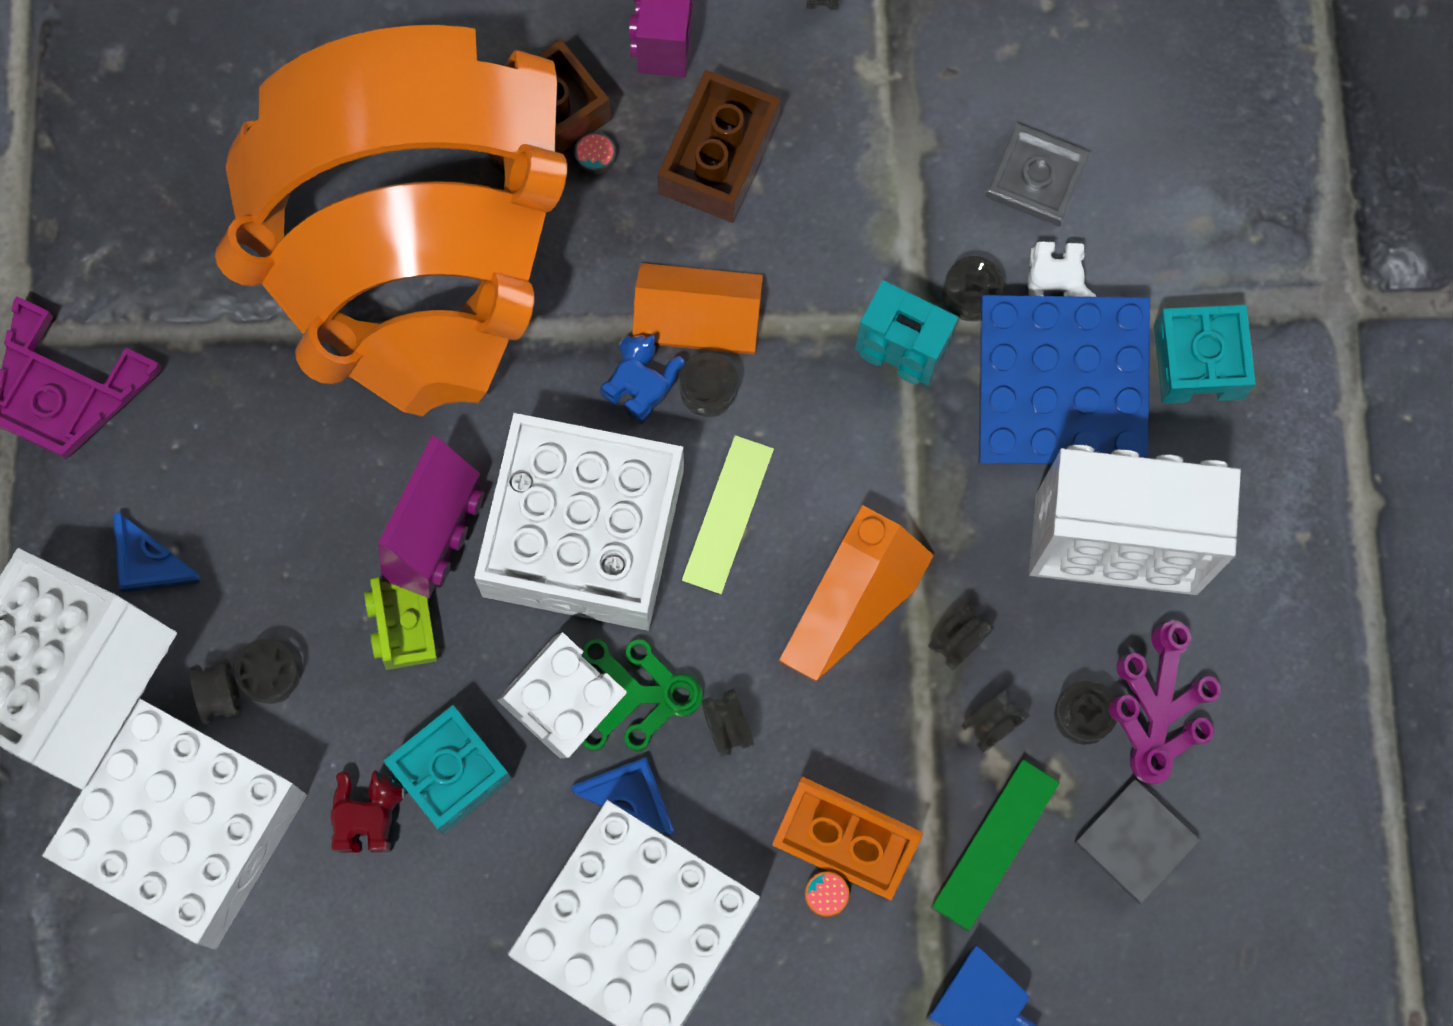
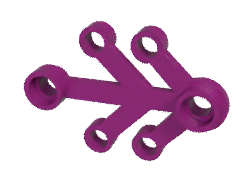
[1109,620,1221,784]

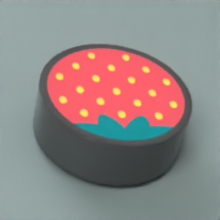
[575,132,616,175]

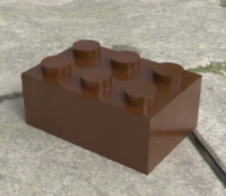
[487,39,611,176]
[657,69,781,223]

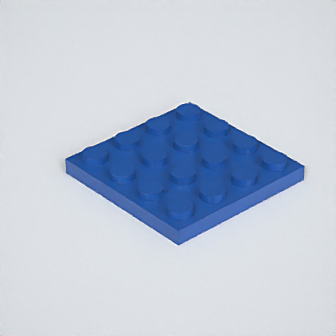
[978,295,1150,464]

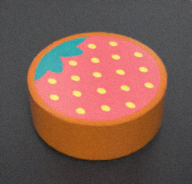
[805,872,849,917]

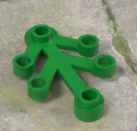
[582,639,702,752]

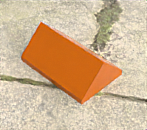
[632,263,763,355]
[772,776,924,901]

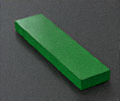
[931,760,1060,932]

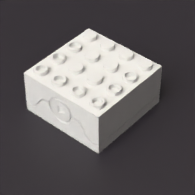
[474,413,684,631]
[1029,445,1241,595]
[0,548,177,790]
[42,698,307,950]
[508,800,760,1026]

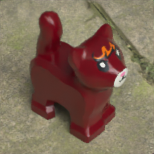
[330,771,405,853]

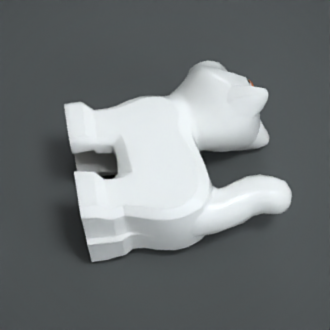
[1028,242,1096,297]

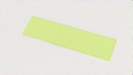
[682,435,774,594]

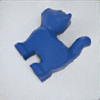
[599,335,685,424]

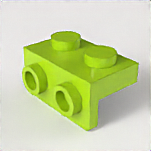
[364,577,437,670]

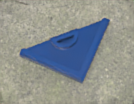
[113,513,201,592]
[571,757,675,836]

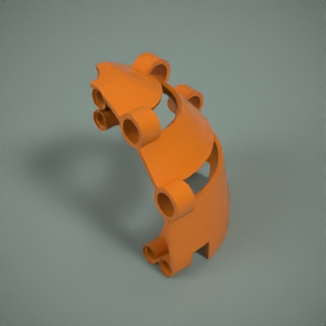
[215,25,567,416]

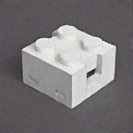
[496,633,627,759]

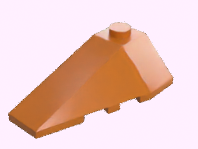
[779,505,934,682]

